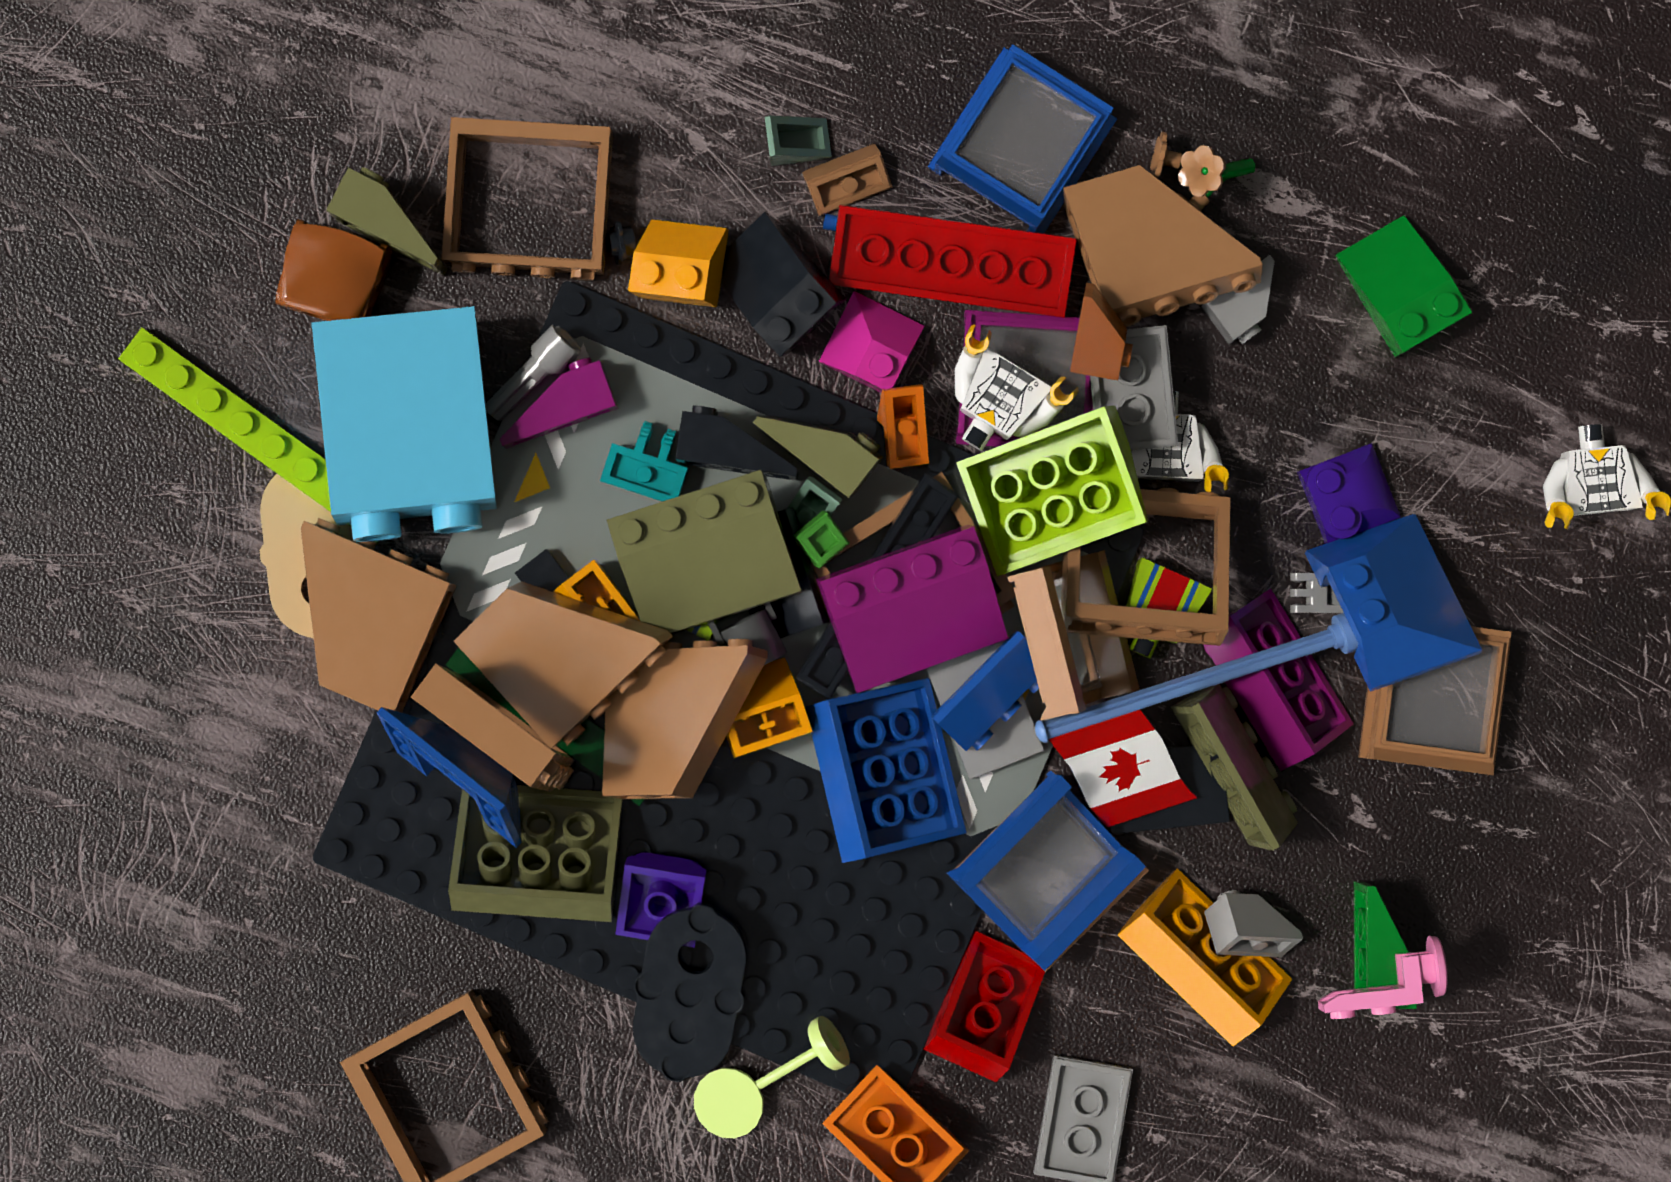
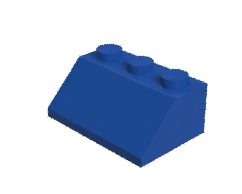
[931,631,1039,751]

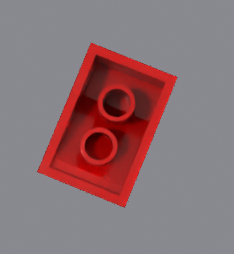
[923,931,1045,1082]

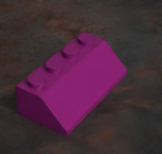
[1203,588,1354,771]

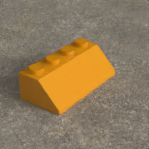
[1117,868,1292,1046]

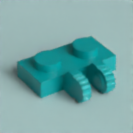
[600,421,689,502]

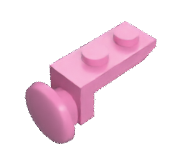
[1318,936,1448,1019]

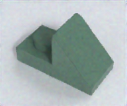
[787,476,842,529]

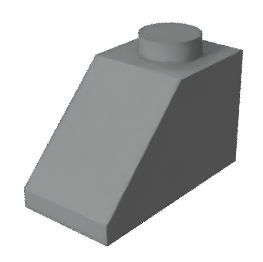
[1201,255,1275,344]
[1204,890,1303,957]

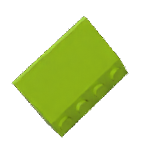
[956,405,1148,576]

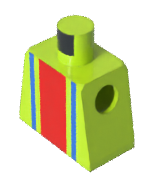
[1126,558,1212,659]

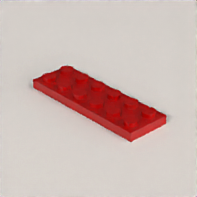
[829,205,1076,318]

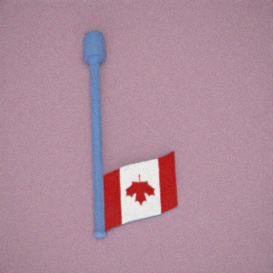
[1035,613,1358,827]

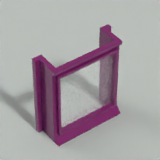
[956,310,1093,447]

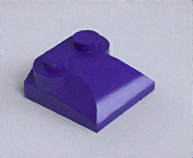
[1297,443,1401,544]
[615,853,707,948]

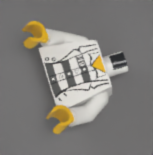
[955,325,1079,451]
[1131,391,1229,492]
[1543,424,1671,529]

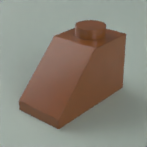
[1070,282,1133,381]

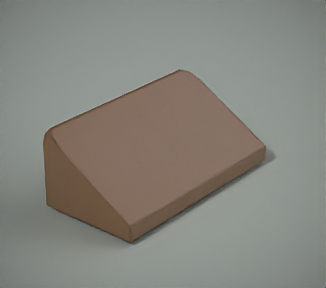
[802,144,893,216]

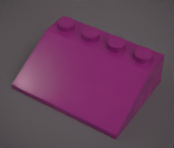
[816,525,1008,693]

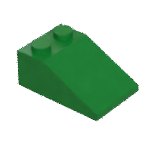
[1335,215,1472,357]
[1354,881,1423,1009]

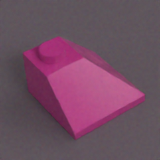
[819,291,925,393]

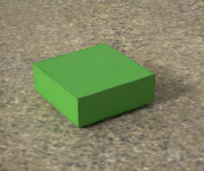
[792,511,850,569]

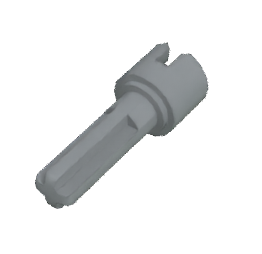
[486,324,581,421]

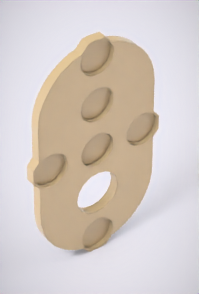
[259,474,353,639]

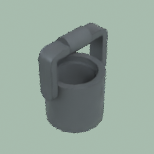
[707,603,787,665]

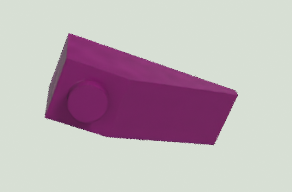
[500,357,619,449]

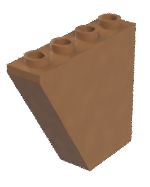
[1063,165,1263,327]
[301,518,457,713]
[454,581,673,749]
[602,639,768,800]

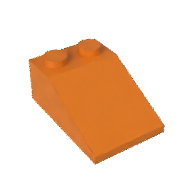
[822,1065,970,1182]

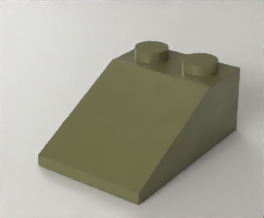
[326,167,448,276]
[753,415,884,498]

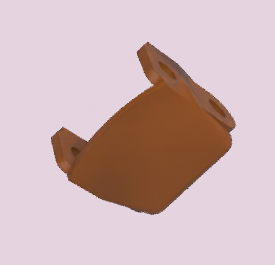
[275,219,392,321]

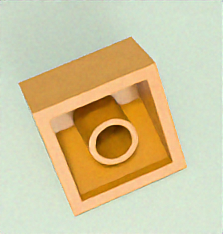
[628,219,729,308]

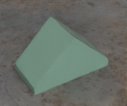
[764,115,832,166]

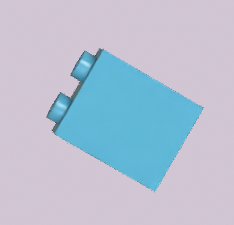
[311,306,497,542]

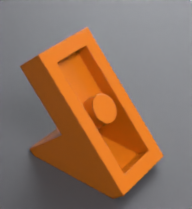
[877,384,929,469]

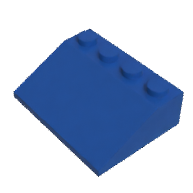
[805,678,967,863]

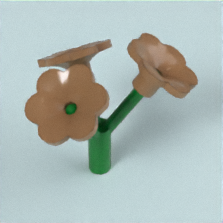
[1150,131,1255,213]

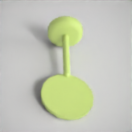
[694,1016,850,1139]

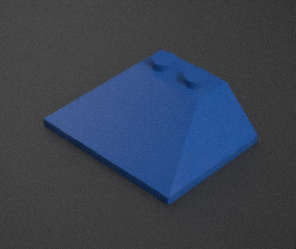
[1305,514,1482,692]
[377,707,522,848]

